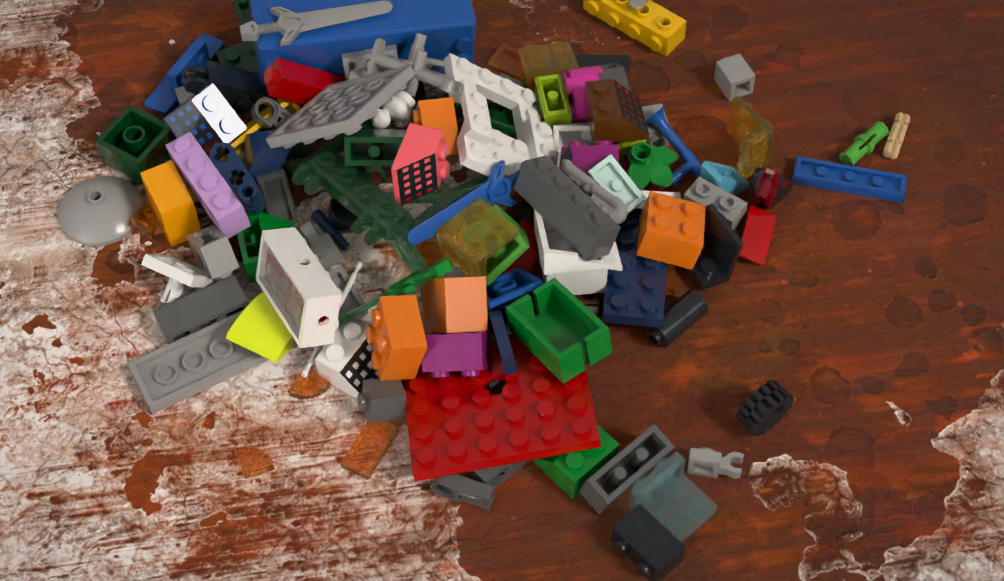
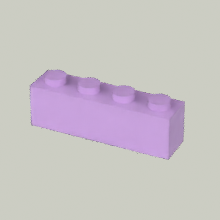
[165,132,251,239]

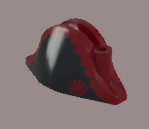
[752,167,794,210]

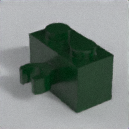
[344,129,407,183]

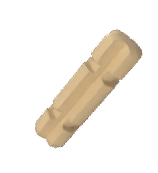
[883,112,910,160]

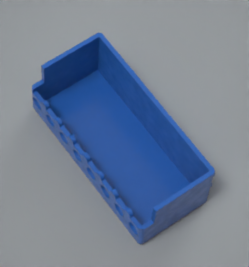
[248,0,477,97]

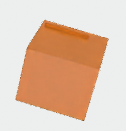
[421,276,488,333]

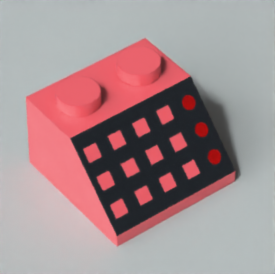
[391,123,450,206]

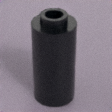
[646,290,709,348]

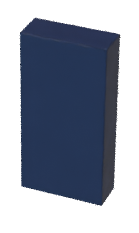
[489,310,517,376]

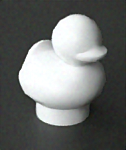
[371,90,415,129]

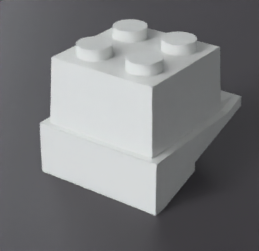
[534,209,622,295]

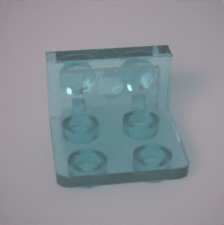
[630,451,717,543]

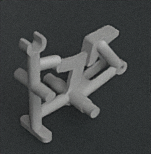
[366,33,464,97]

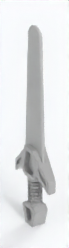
[239,0,393,46]

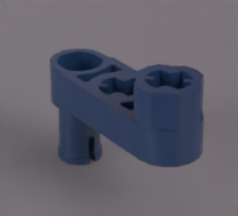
[209,142,265,216]

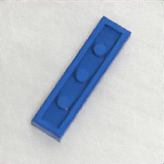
[791,156,908,203]

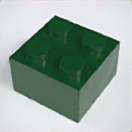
[95,105,176,183]

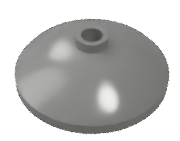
[58,176,143,247]

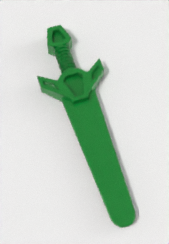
[338,257,454,323]

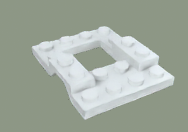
[443,53,557,187]

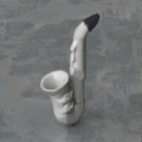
[561,146,628,224]

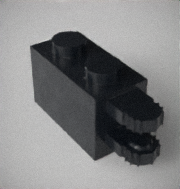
[183,60,262,114]

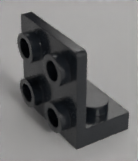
[683,203,743,291]

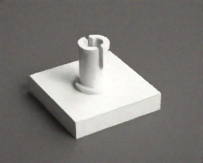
[141,254,218,303]

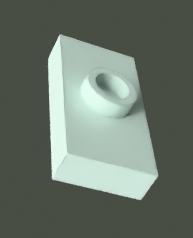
[588,154,647,214]

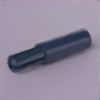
[311,210,350,251]

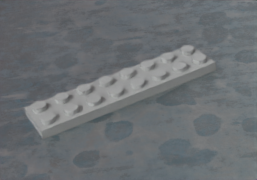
[127,265,369,414]

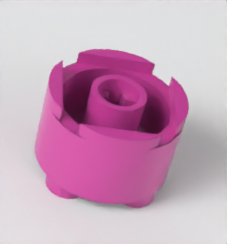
[560,65,603,123]

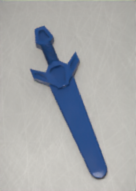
[407,160,524,245]

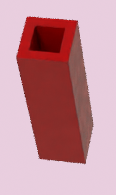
[263,57,346,105]

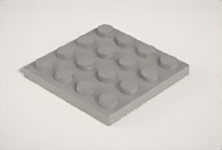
[266,65,415,149]

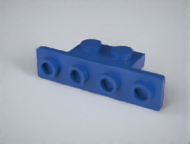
[144,33,225,116]

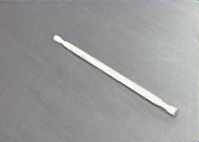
[301,261,363,378]

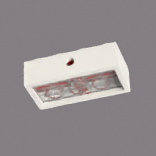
[256,227,343,348]

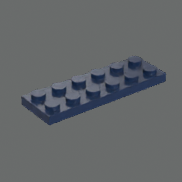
[603,208,668,328]

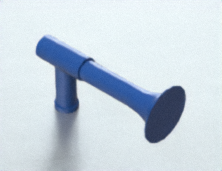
[646,105,702,187]

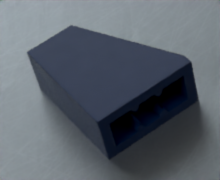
[231,130,292,200]

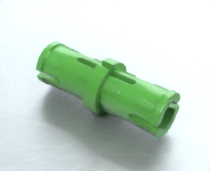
[839,121,889,166]

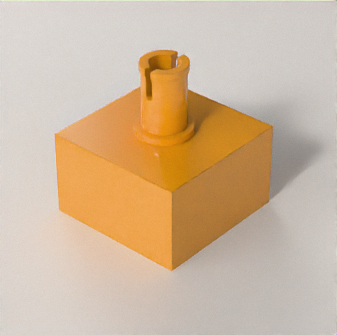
[140,160,201,247]

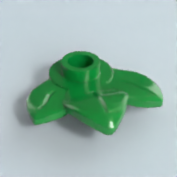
[627,142,678,190]

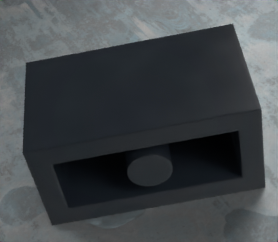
[611,504,686,581]

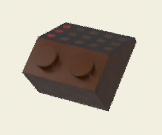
[584,79,649,145]

